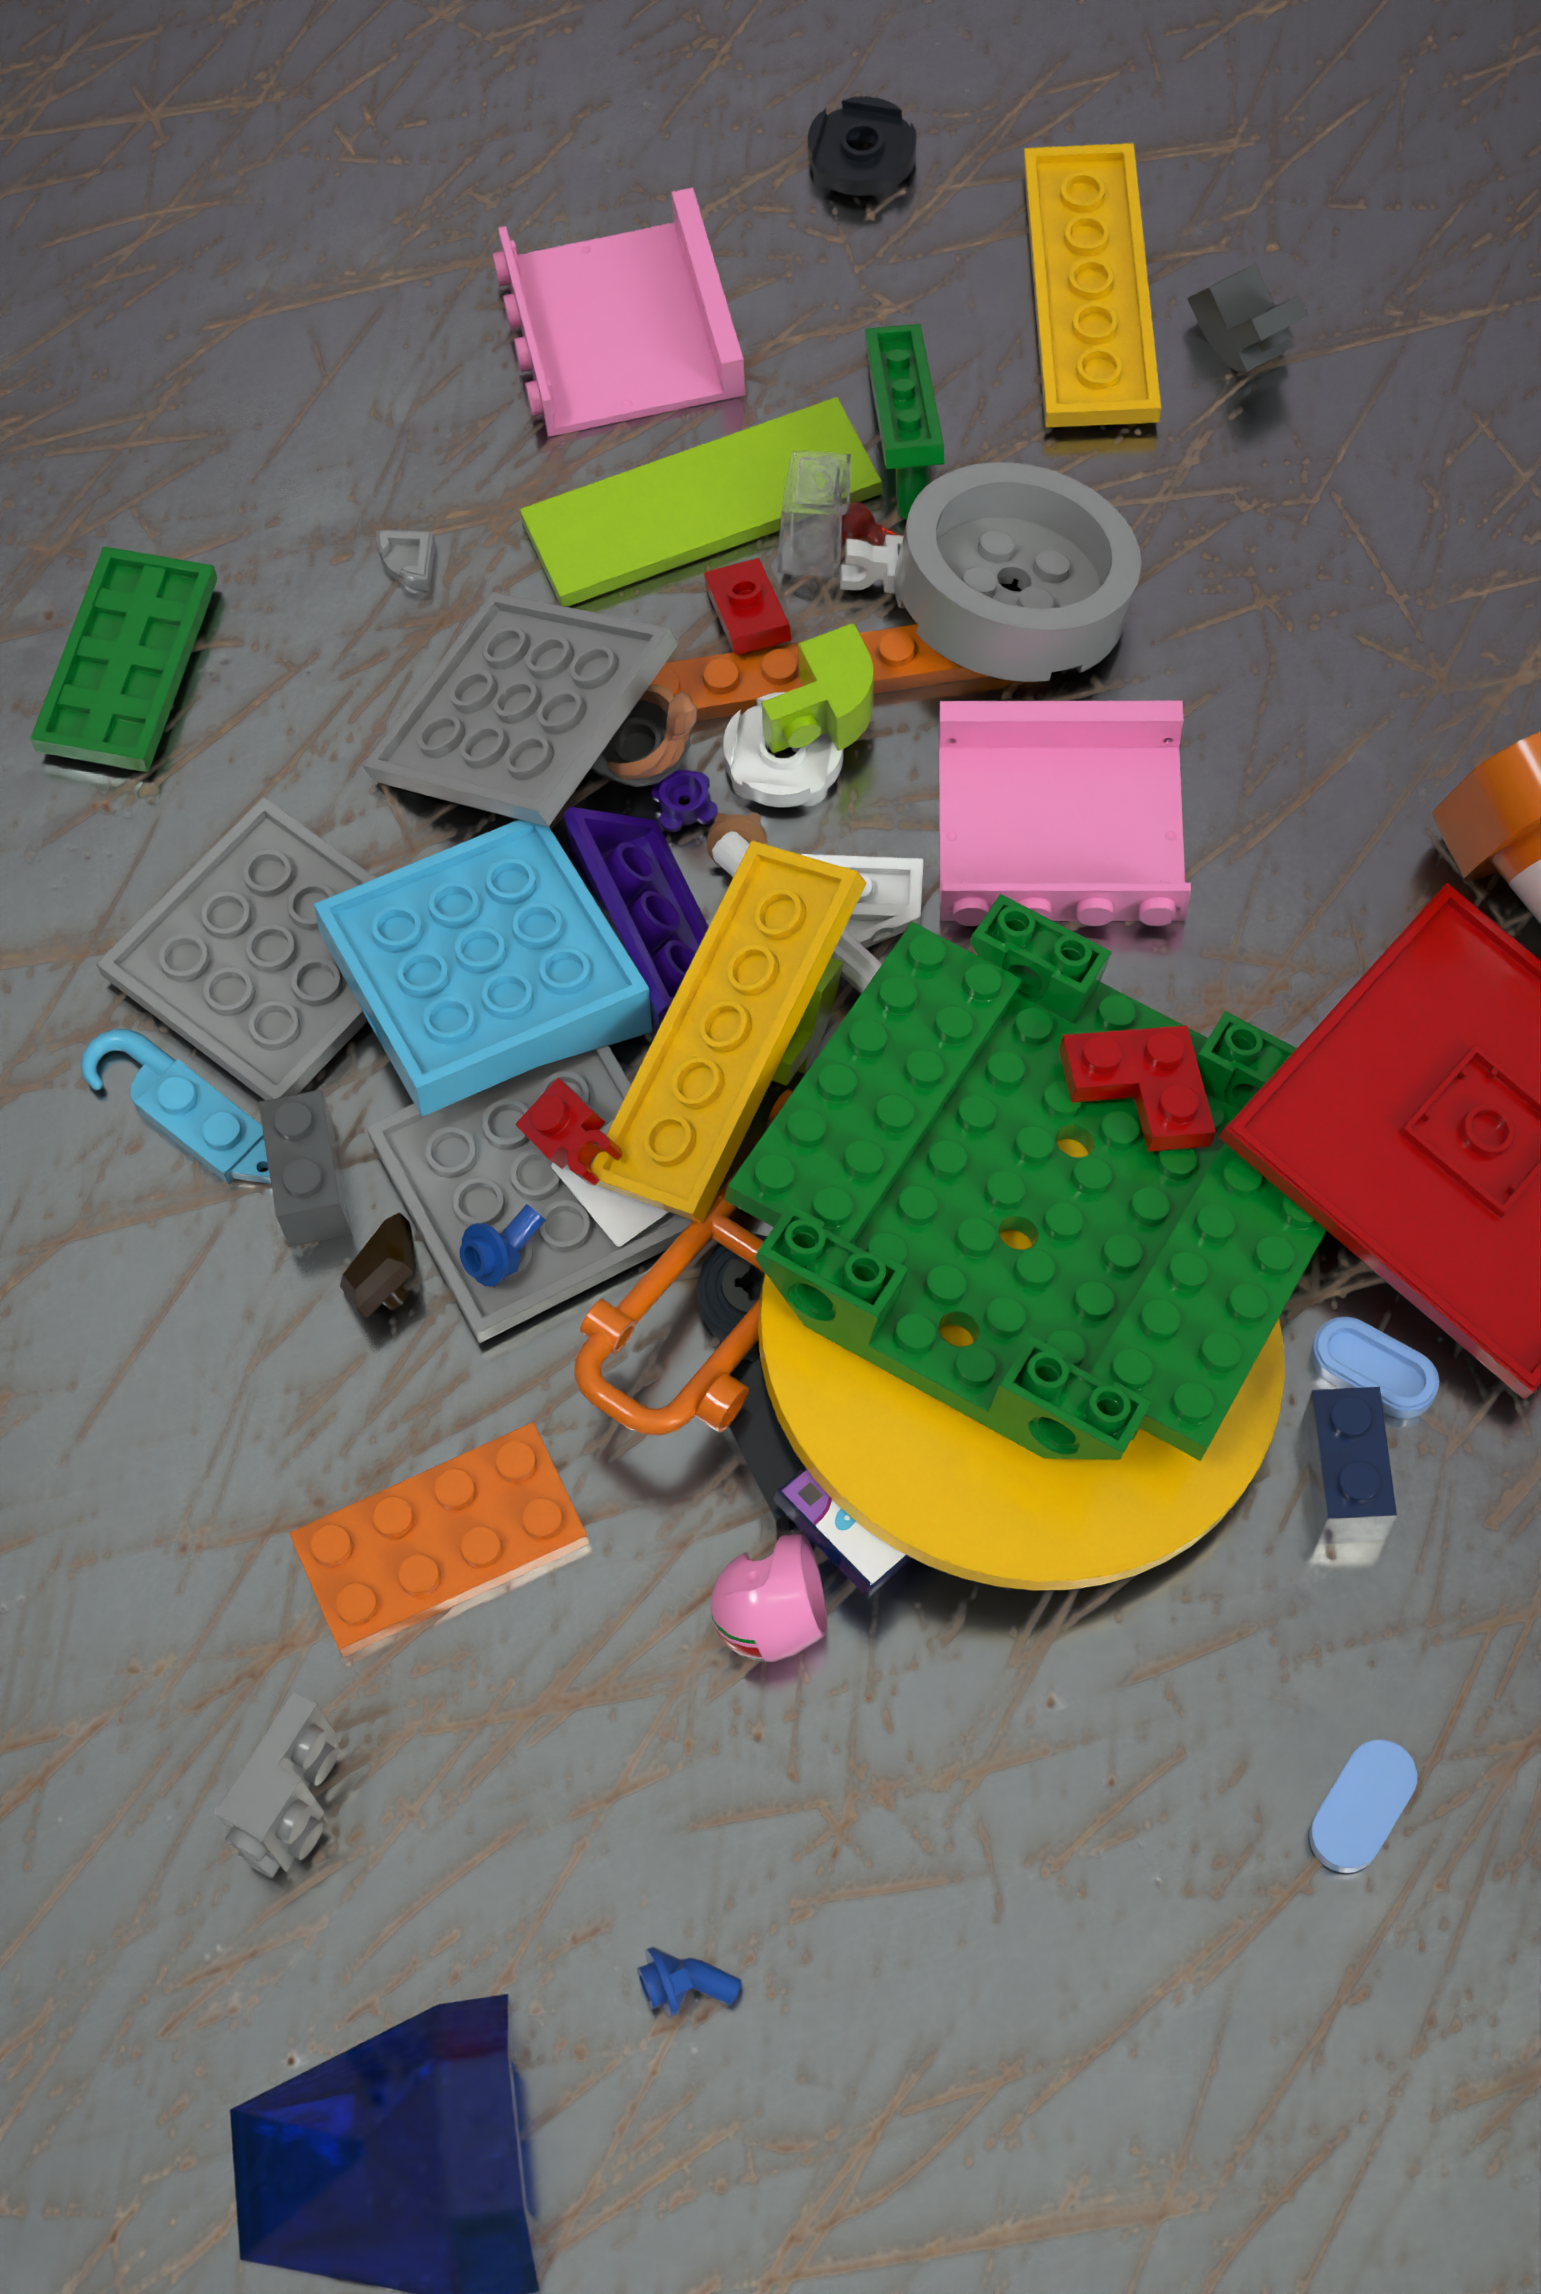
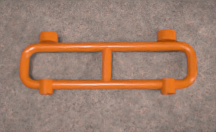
[574,1089,793,1436]

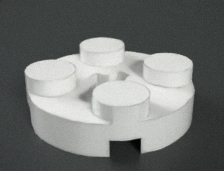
[723,692,843,807]

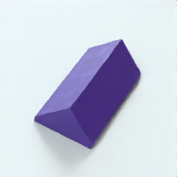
[563,807,709,1035]

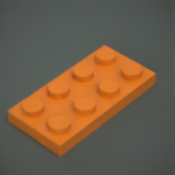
[289,1422,590,1657]

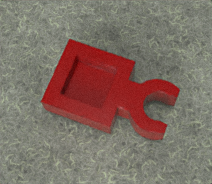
[515,1077,623,1186]

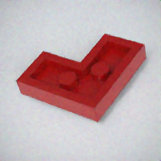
[1059,1026,1216,1152]

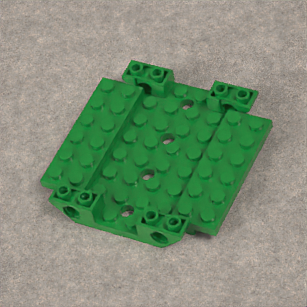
[724,894,1327,1461]

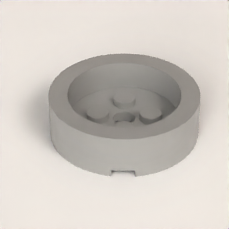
[894,462,1141,682]

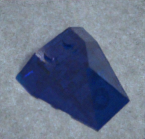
[230,1994,541,2294]

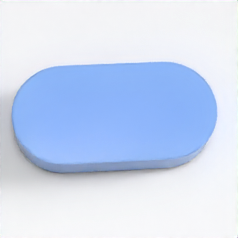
[1311,1317,1439,1419]
[1309,1740,1418,1873]

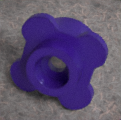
[651,770,718,832]

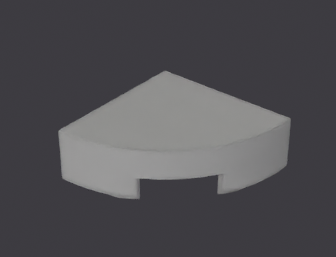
[376,530,436,591]

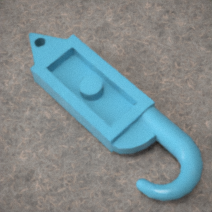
[81,1029,271,1185]

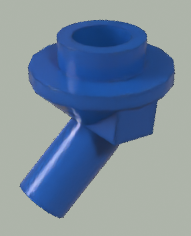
[460,1204,546,1286]
[637,1946,741,2018]

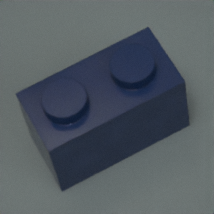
[1303,1387,1397,1544]

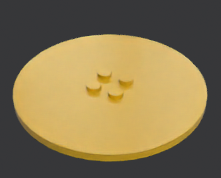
[758,1139,1285,1590]

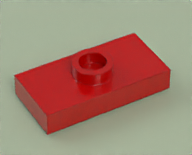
[703,558,792,655]

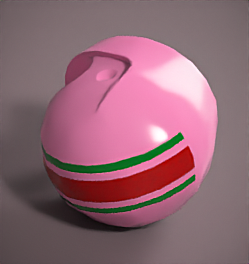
[710,1534,827,1663]

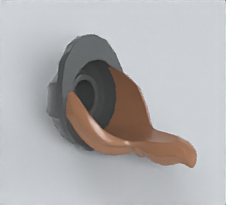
[590,685,697,787]

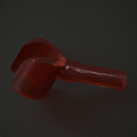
[832,503,901,546]

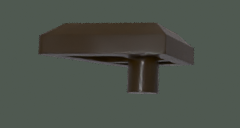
[340,1212,414,1318]

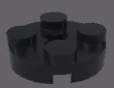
[808,96,917,199]

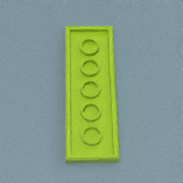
[519,397,882,607]

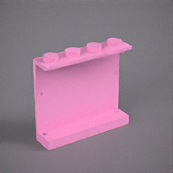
[492,188,746,437]
[939,701,1191,926]

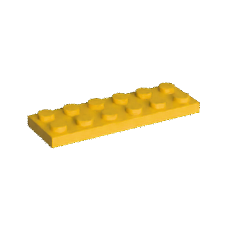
[1023,143,1161,428]
[591,840,867,1224]

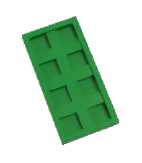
[30,546,218,772]

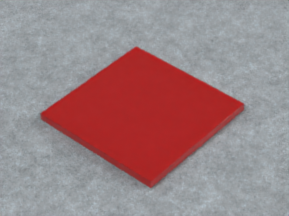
[1218,883,1541,1400]

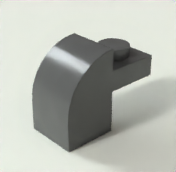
[1187,264,1308,372]

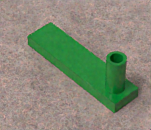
[865,324,944,520]

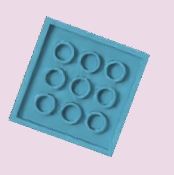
[313,819,652,1117]

